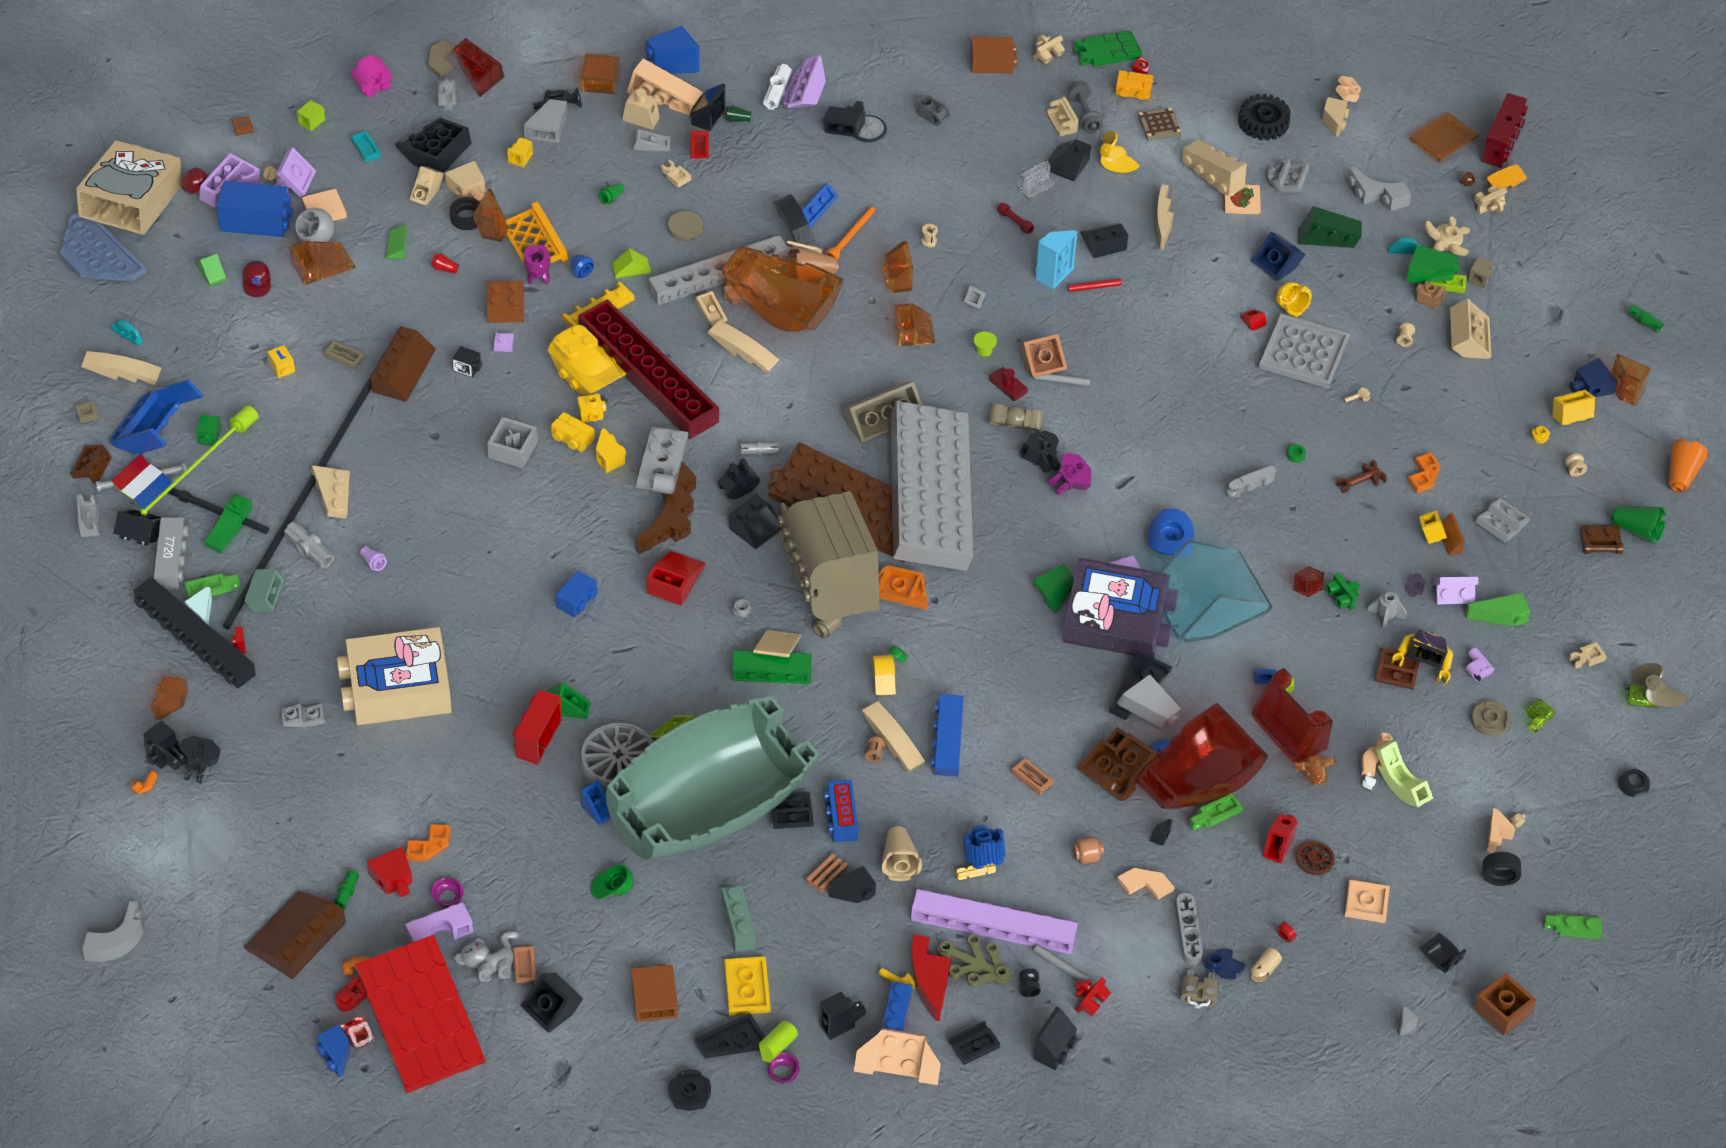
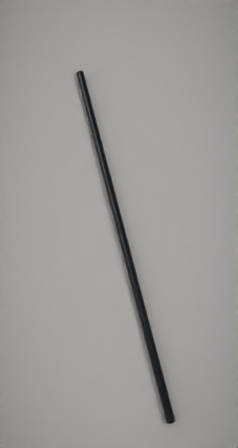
[222,330,398,629]

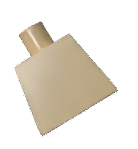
[623,88,660,130]
[445,160,485,201]

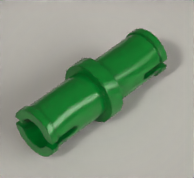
[1628,305,1664,332]
[333,870,359,909]

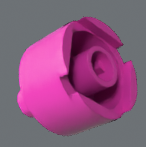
[351,55,392,97]

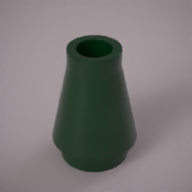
[725,105,751,122]

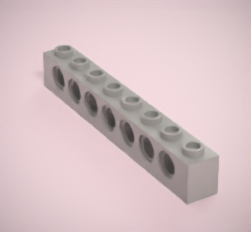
[649,235,789,305]

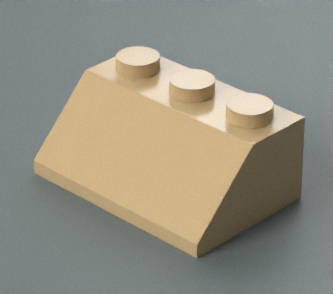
[1450,298,1491,359]

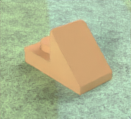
[1487,808,1515,853]

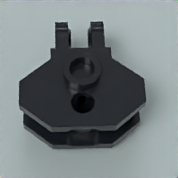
[1019,431,1060,473]
[718,458,760,499]
[178,736,221,784]

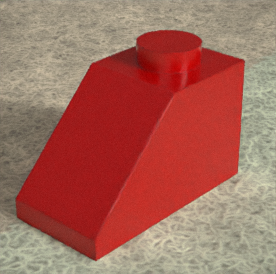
[690,131,709,159]

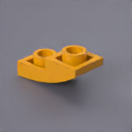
[1487,164,1527,189]

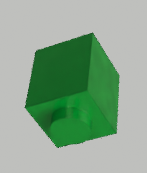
[196,415,221,445]

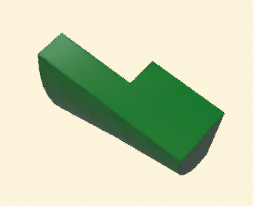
[1033,564,1075,614]

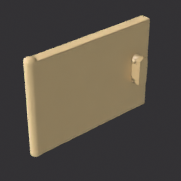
[753,630,801,657]

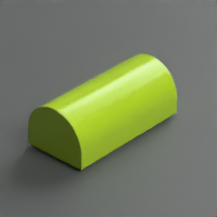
[759,1020,798,1062]

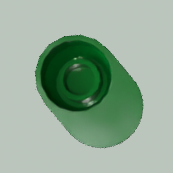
[591,865,634,899]

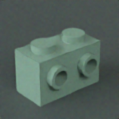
[245,569,284,612]

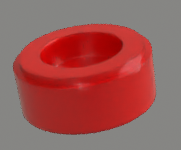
[1277,922,1296,942]

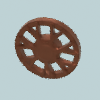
[1297,842,1335,875]

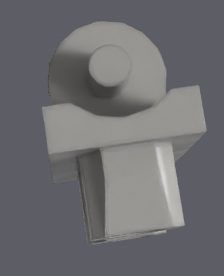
[437,79,456,110]

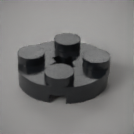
[669,1070,711,1111]

